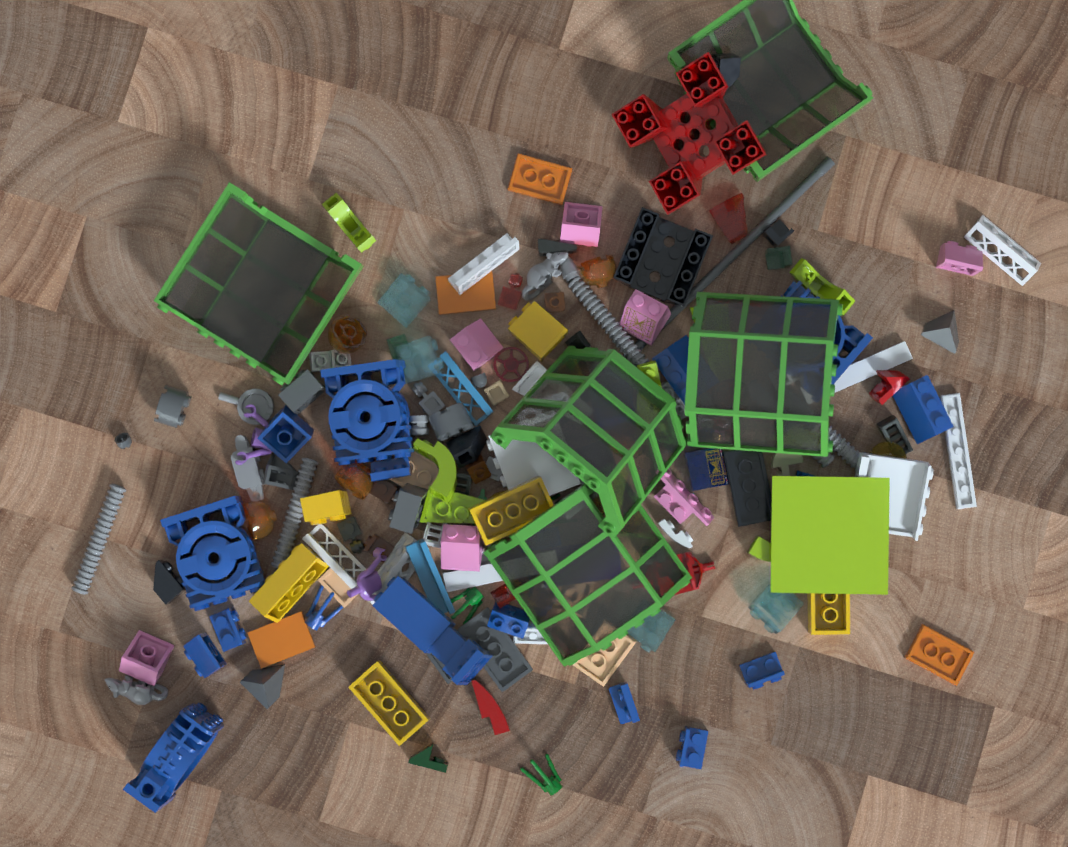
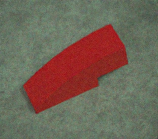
[472,678,510,735]

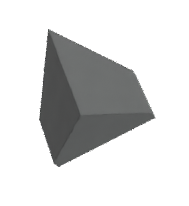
[921,310,959,354]
[263,452,299,490]
[240,664,285,709]

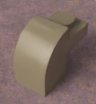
[770,443,803,476]

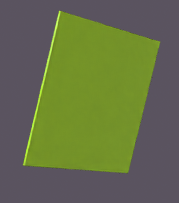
[770,476,890,595]

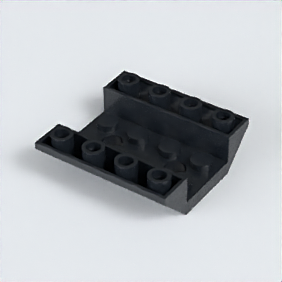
[613,207,713,307]

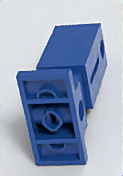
[372,576,493,685]

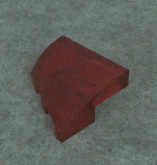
[709,193,748,244]

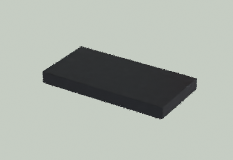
[723,444,772,527]

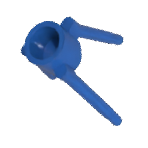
[305,585,343,630]

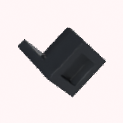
[763,220,794,248]

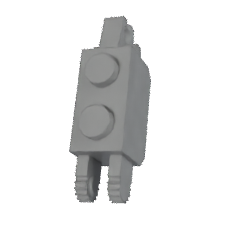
[231,435,265,502]

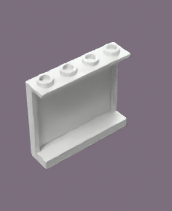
[486,411,581,496]
[855,452,933,541]

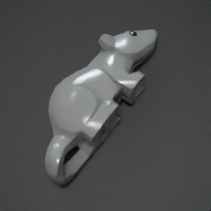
[522,252,568,301]
[105,675,168,705]

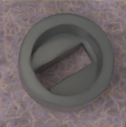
[471,373,487,388]
[115,433,132,449]

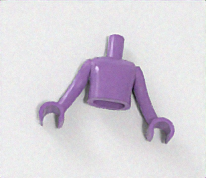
[235,404,272,465]
[347,547,387,601]

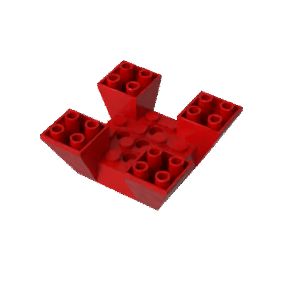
[611,52,767,215]

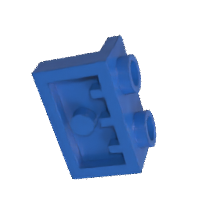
[370,457,411,482]
[487,600,530,639]
[209,607,247,652]
[739,651,785,690]
[609,681,640,724]
[676,726,709,769]

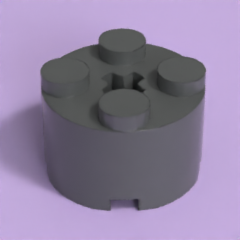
[154,385,192,428]
[428,403,474,442]

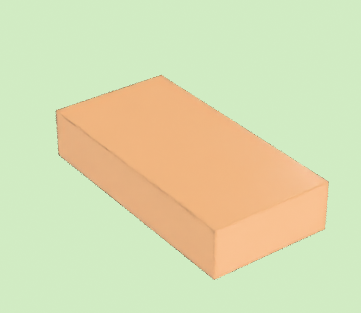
[318,568,358,608]

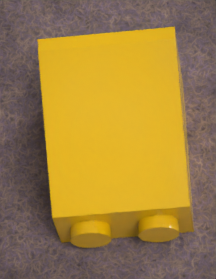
[508,301,568,362]

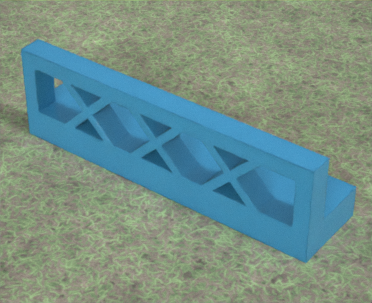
[428,351,494,426]
[405,538,455,614]

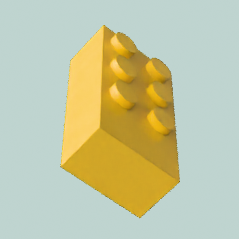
[468,476,554,545]
[300,490,352,525]
[249,543,329,623]
[807,593,850,635]
[348,660,431,746]

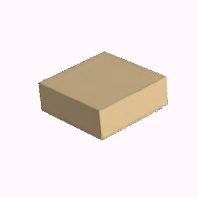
[484,380,510,406]

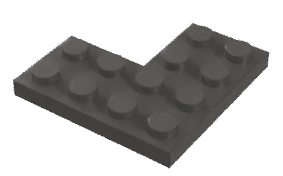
[426,607,533,692]

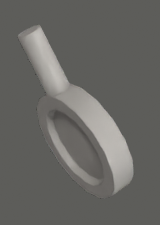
[219,389,274,425]

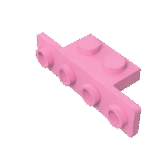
[653,466,714,526]

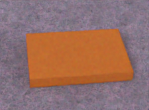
[508,153,573,205]
[435,271,496,315]
[248,611,316,669]
[905,624,974,686]

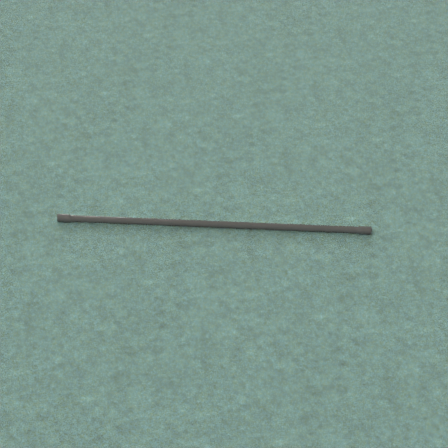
[558,156,835,428]

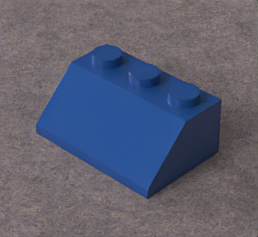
[652,335,720,405]
[893,375,954,445]

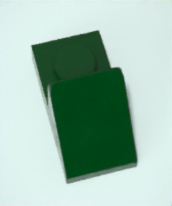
[408,743,448,773]

